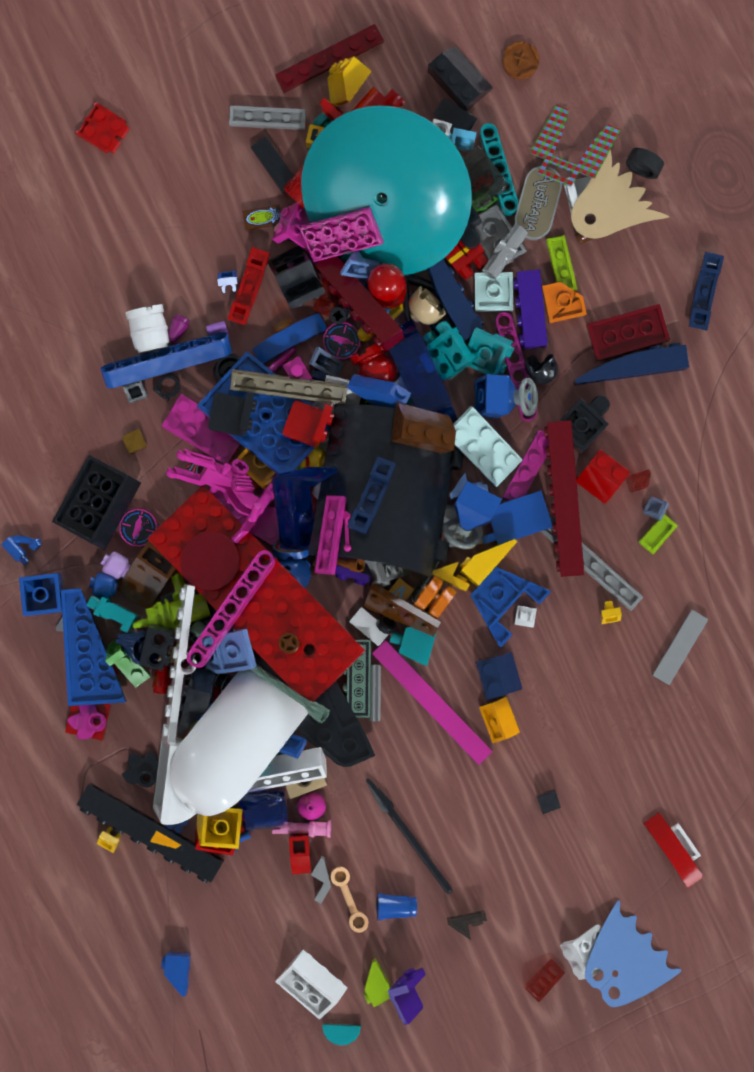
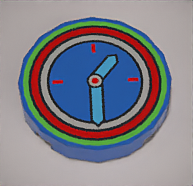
[272,540,310,560]

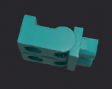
[423,321,478,381]
[86,596,142,633]

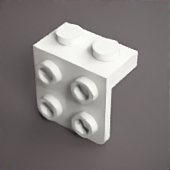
[560,925,602,980]

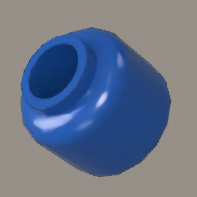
[89,572,119,599]

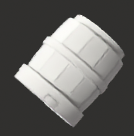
[125,304,169,353]

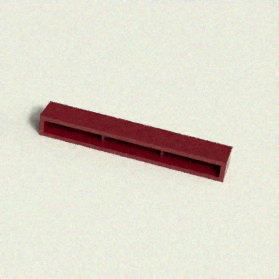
[544,420,585,577]

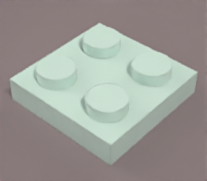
[474,272,513,312]

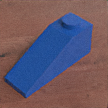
[346,374,411,409]

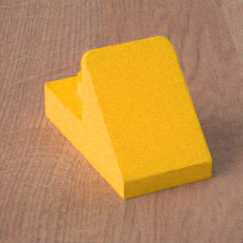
[431,562,470,592]

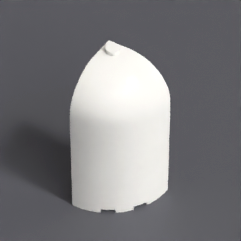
[170,669,308,816]

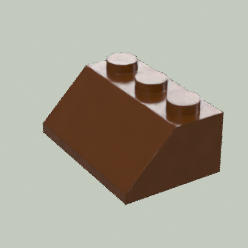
[391,403,456,454]

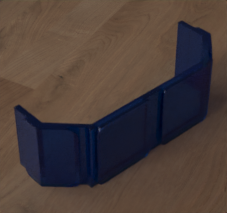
[389,320,458,424]

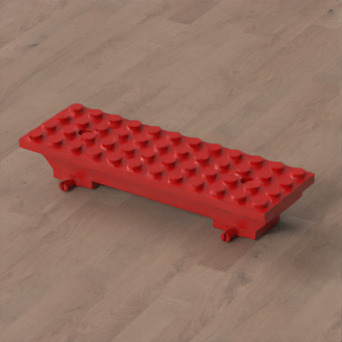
[147,485,366,702]

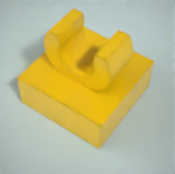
[600,601,622,624]
[97,827,121,853]

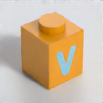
[388,578,414,601]

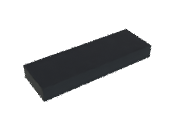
[251,137,294,194]

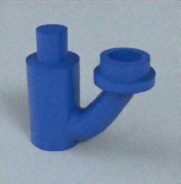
[1,535,43,566]

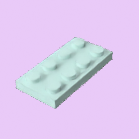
[453,406,523,487]

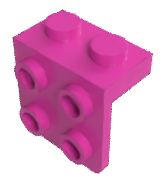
[272,202,310,253]

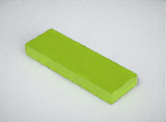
[546,235,578,291]

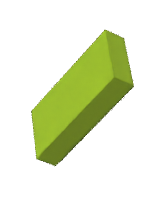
[638,514,678,555]

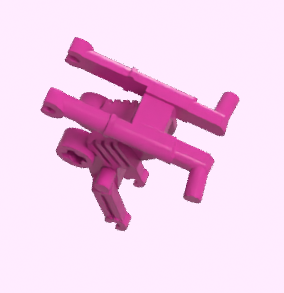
[166,449,285,544]

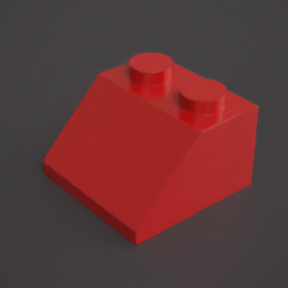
[577,449,631,504]

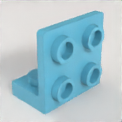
[448,128,477,151]

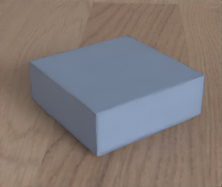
[643,496,669,521]

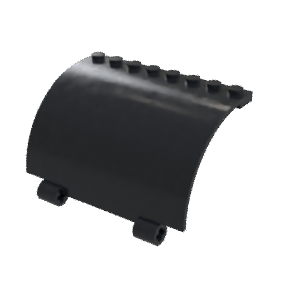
[308,404,464,577]

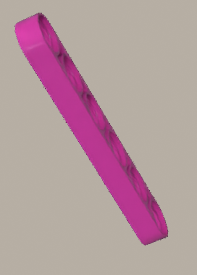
[495,312,537,422]

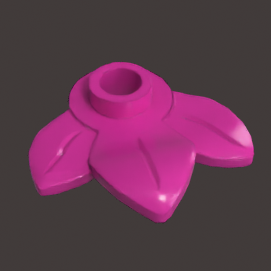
[67,704,106,740]

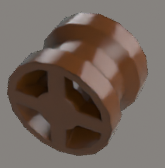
[278,633,300,654]

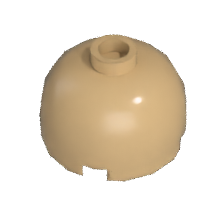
[409,286,446,325]

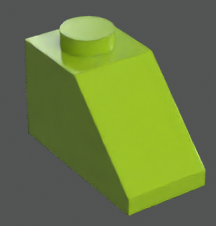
[363,958,391,1007]

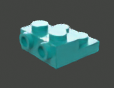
[467,327,514,375]

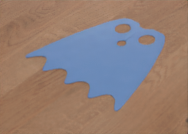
[585,900,681,1007]

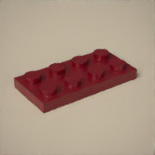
[586,304,670,362]

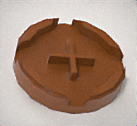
[502,41,540,80]

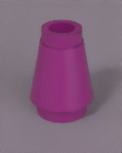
[168,313,190,343]

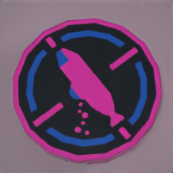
[323,322,361,360]
[119,509,158,547]

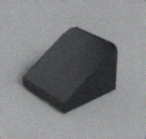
[123,380,148,403]
[536,789,561,814]

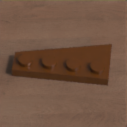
[363,583,441,637]

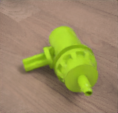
[132,574,211,632]

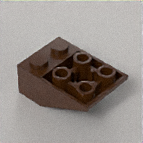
[117,542,178,610]

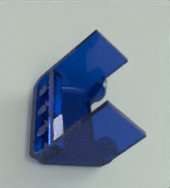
[272,467,337,550]

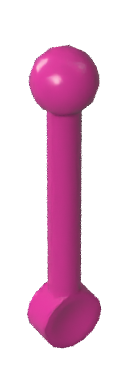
[343,511,351,552]

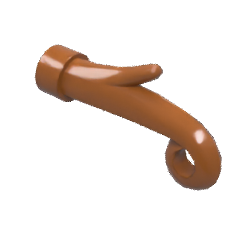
[310,557,365,576]

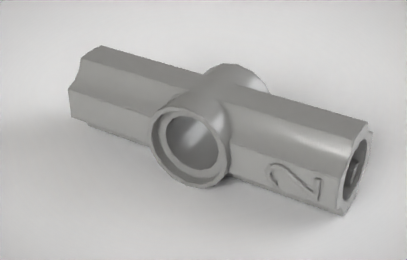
[482,224,528,280]

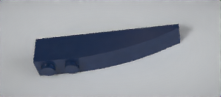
[573,343,690,386]

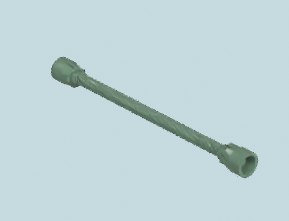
[190,620,330,723]

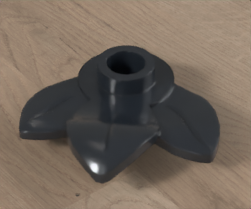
[122,751,158,788]

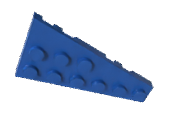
[61,589,127,706]

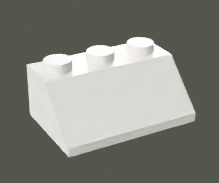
[275,950,347,1020]

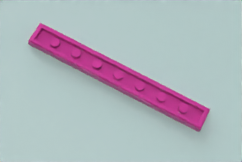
[372,640,493,765]

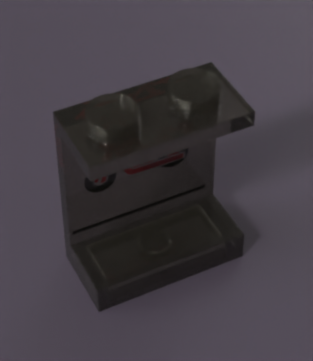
[463,146,509,209]

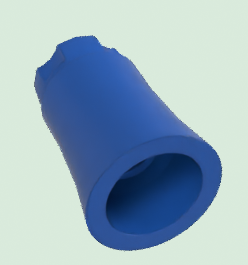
[376,893,417,921]

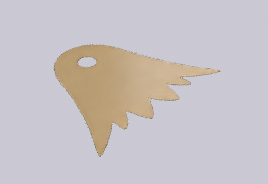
[571,149,669,239]

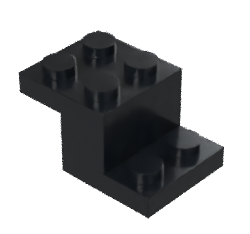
[268,246,326,309]

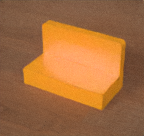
[479,697,520,743]

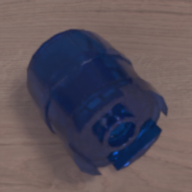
[239,790,288,833]

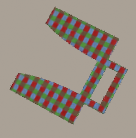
[530,104,621,187]

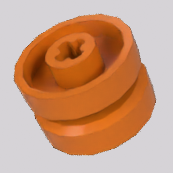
[413,576,457,619]

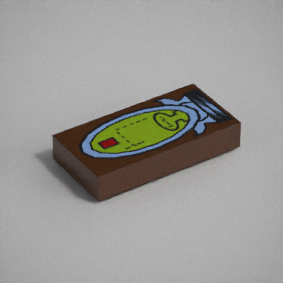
[242,204,281,231]

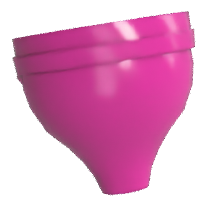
[297,791,326,820]

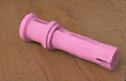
[272,820,331,838]

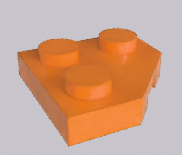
[542,281,587,323]

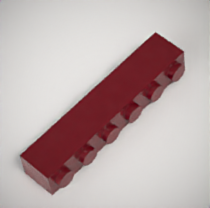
[315,256,404,351]

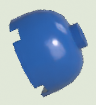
[278,557,311,588]

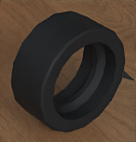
[626,147,664,179]

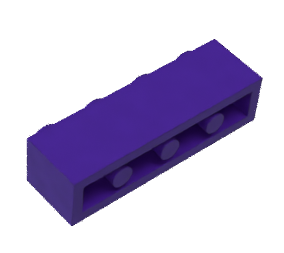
[513,270,548,350]

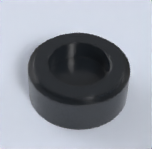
[376,615,396,634]

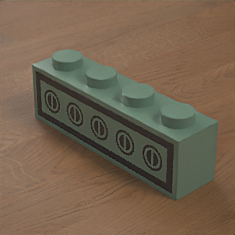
[343,640,371,718]

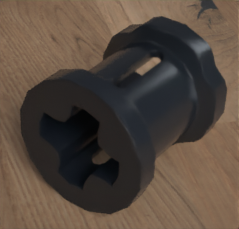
[330,304,351,324]

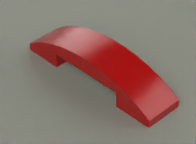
[227,247,270,325]
[643,812,703,888]

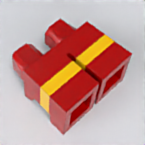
[444,241,488,280]

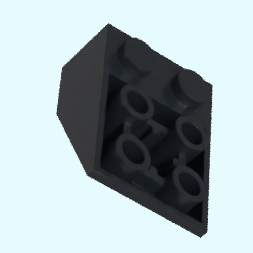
[177,668,216,736]

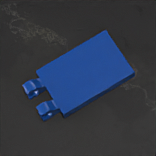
[482,490,553,545]

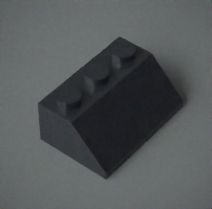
[427,46,493,111]

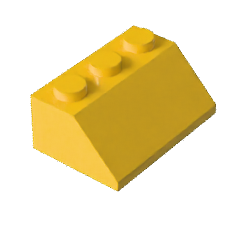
[327,56,372,106]

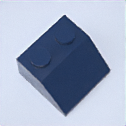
[475,652,522,700]

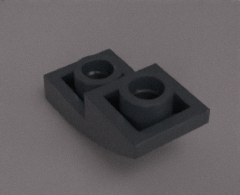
[433,98,477,131]

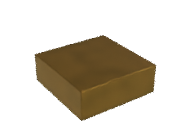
[121,429,147,454]

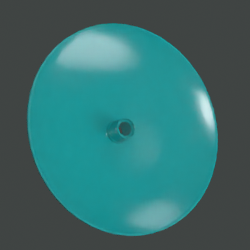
[301,106,472,275]

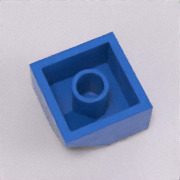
[19,573,63,617]

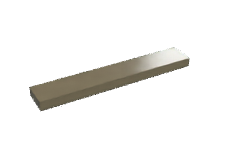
[230,369,347,404]

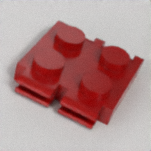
[74,102,130,154]

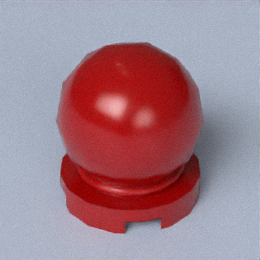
[368,263,407,309]
[350,344,397,382]

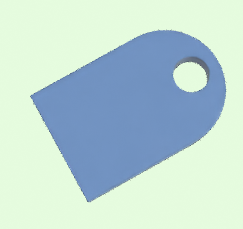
[201,629,257,674]

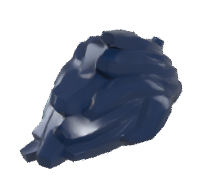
[115,631,160,666]

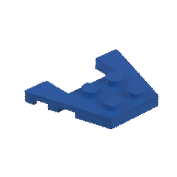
[470,567,551,647]

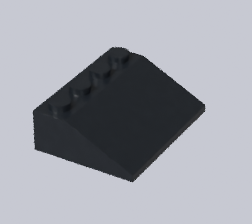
[52,455,141,550]

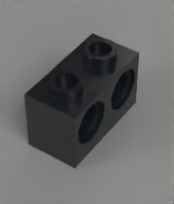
[139,624,175,671]

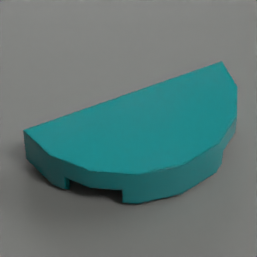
[322,1024,361,1046]

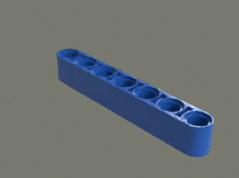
[100,332,232,388]

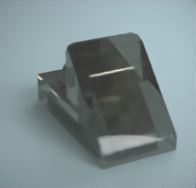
[447,910,487,940]

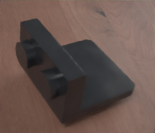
[208,392,257,438]

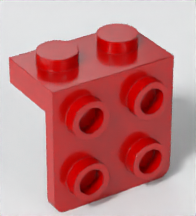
[282,401,334,448]

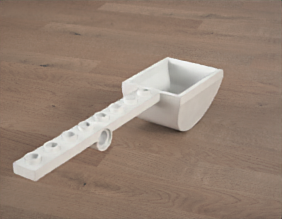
[153,584,197,825]

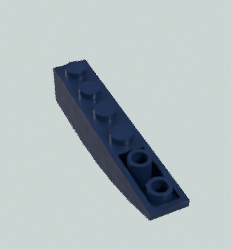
[427,258,484,341]

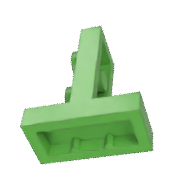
[105,639,151,688]

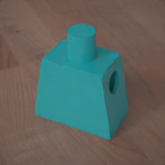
[390,627,437,666]

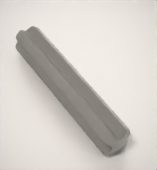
[370,664,381,722]

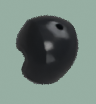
[524,354,558,384]

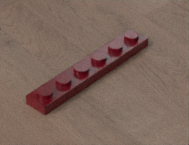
[275,24,384,93]

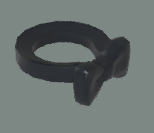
[153,374,180,402]

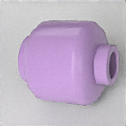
[101,551,131,580]

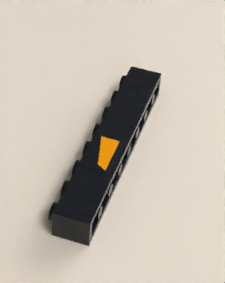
[77,783,224,883]

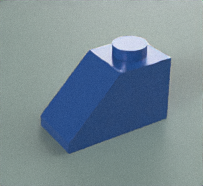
[161,952,191,996]

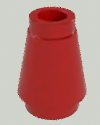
[151,666,170,694]

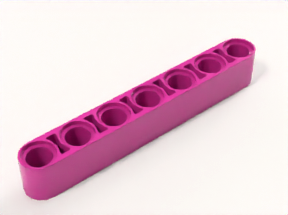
[187,550,275,668]

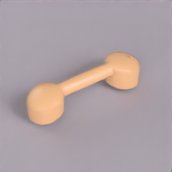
[330,866,369,933]

